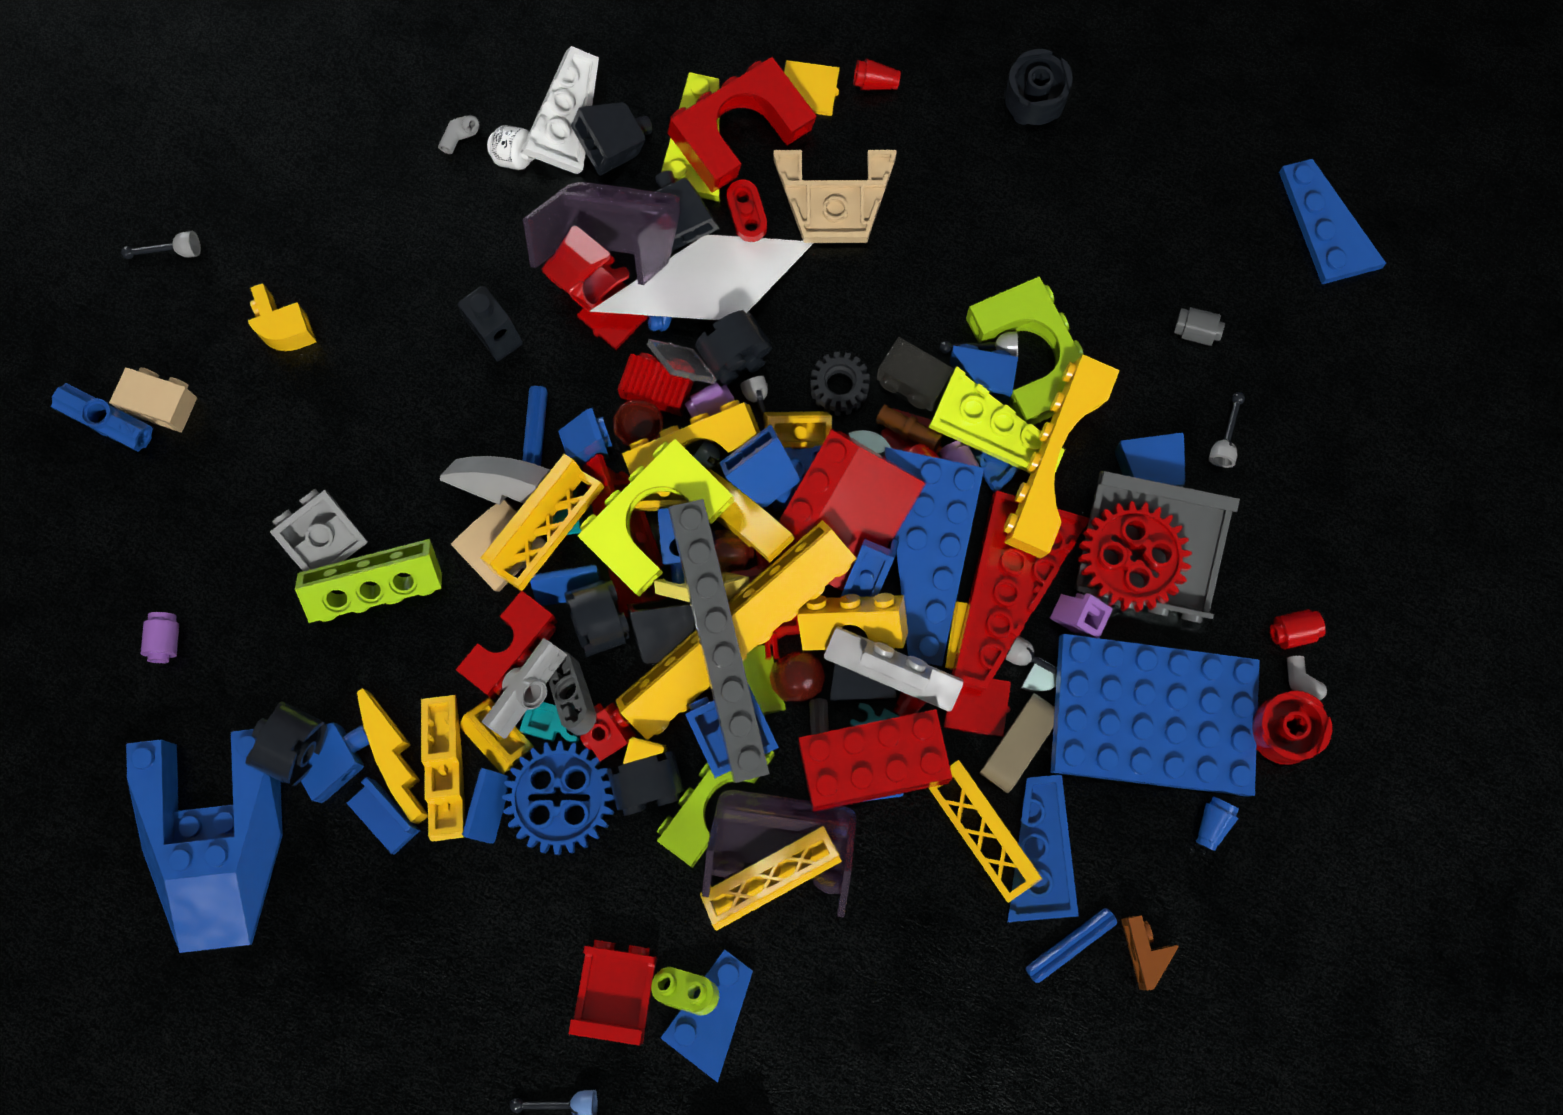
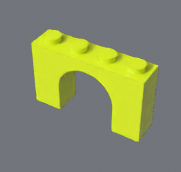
[578,439,735,597]

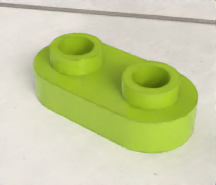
[651,967,719,1016]

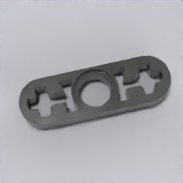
[548,651,596,736]

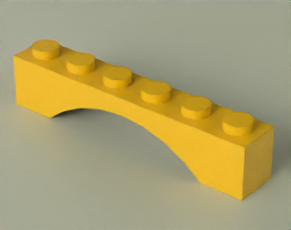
[1003,355,1120,559]

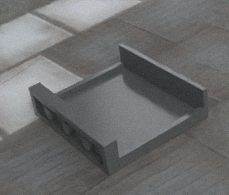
[1074,471,1240,623]

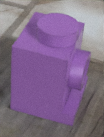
[1050,593,1113,638]

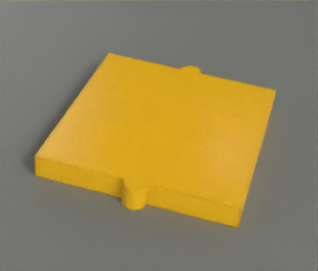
[784,60,840,116]

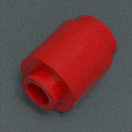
[1270,609,1326,649]

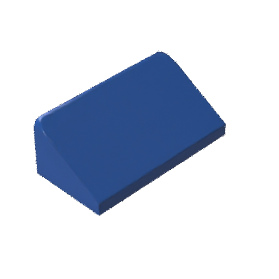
[530,565,601,606]
[462,768,511,844]

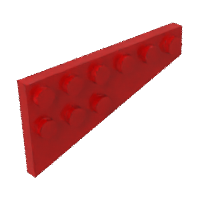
[952,490,1089,691]

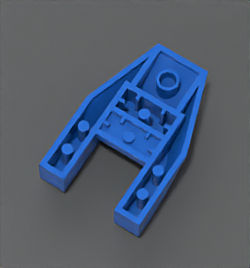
[126,729,283,953]

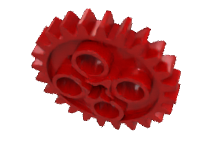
[1078,501,1192,612]

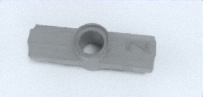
[482,638,567,739]

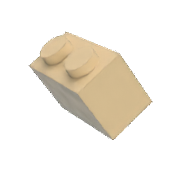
[109,367,197,433]

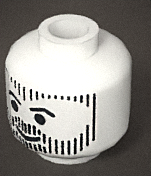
[487,125,535,170]

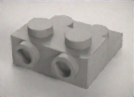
[270,489,368,571]

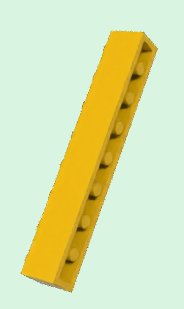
[615,520,857,740]

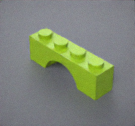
[657,751,774,868]

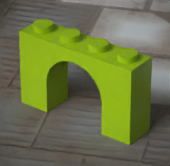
[966,277,1084,425]

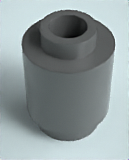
[1174,307,1225,346]

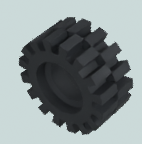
[811,352,870,416]

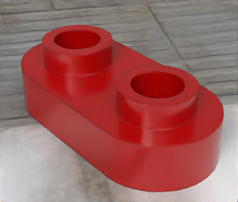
[727,180,767,242]

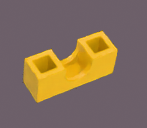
[797,593,908,650]

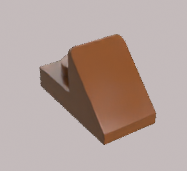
[1121,915,1178,991]

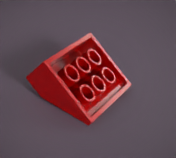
[778,429,926,591]

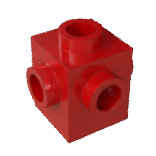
[580,702,636,761]

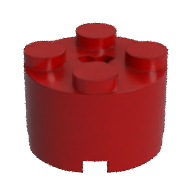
[1252,691,1332,765]

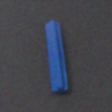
[522,386,548,466]
[1026,908,1117,983]

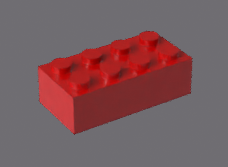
[799,709,952,812]

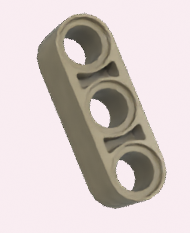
[979,693,1055,793]

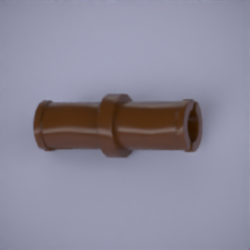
[876,404,943,452]

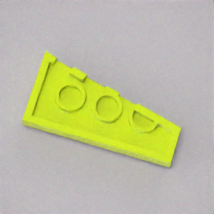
[661,72,720,202]
[929,366,1065,474]

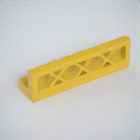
[480,454,604,591]
[929,760,1043,903]
[700,826,842,931]

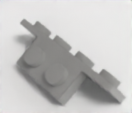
[824,627,964,711]

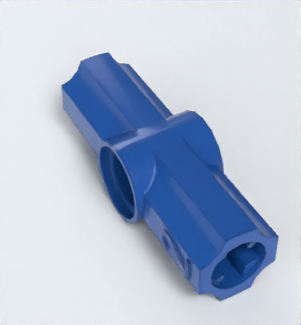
[51,383,153,452]

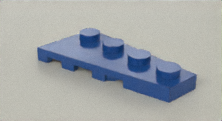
[1279,159,1386,284]
[1008,775,1079,922]

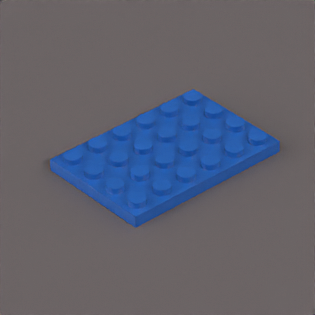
[1050,634,1260,797]

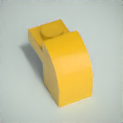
[248,283,316,351]

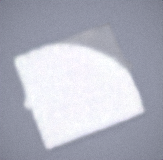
[647,339,717,384]

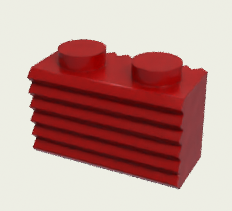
[618,353,694,417]

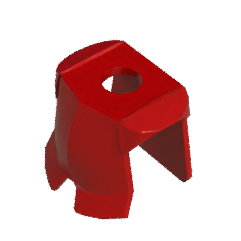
[542,226,629,311]

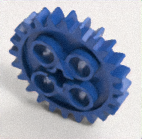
[502,741,615,855]

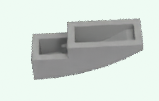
[440,456,550,505]

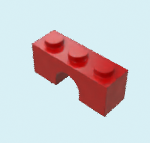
[456,591,558,699]

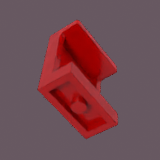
[569,940,657,1046]

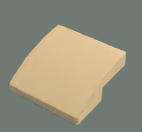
[451,499,546,592]

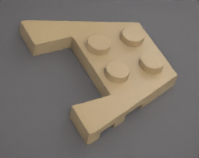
[774,150,896,243]

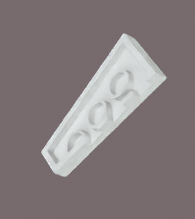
[520,46,599,174]

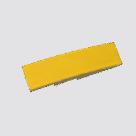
[707,469,794,562]
[357,688,428,824]
[421,695,466,842]

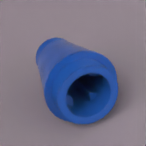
[1196,796,1239,851]

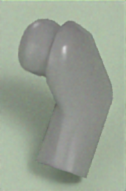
[438,115,480,154]
[1287,656,1327,700]

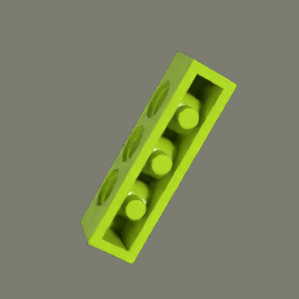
[295,539,442,623]

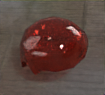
[613,399,663,447]
[769,651,826,702]

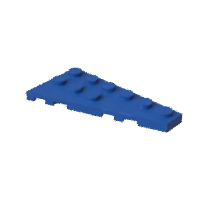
[885,447,984,666]

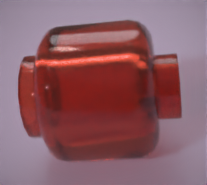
[712,530,754,573]

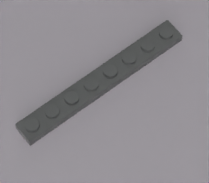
[668,499,769,783]

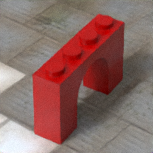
[668,57,817,193]

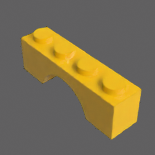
[622,400,760,475]

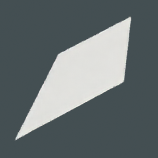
[589,235,813,320]

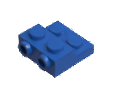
[685,684,779,778]

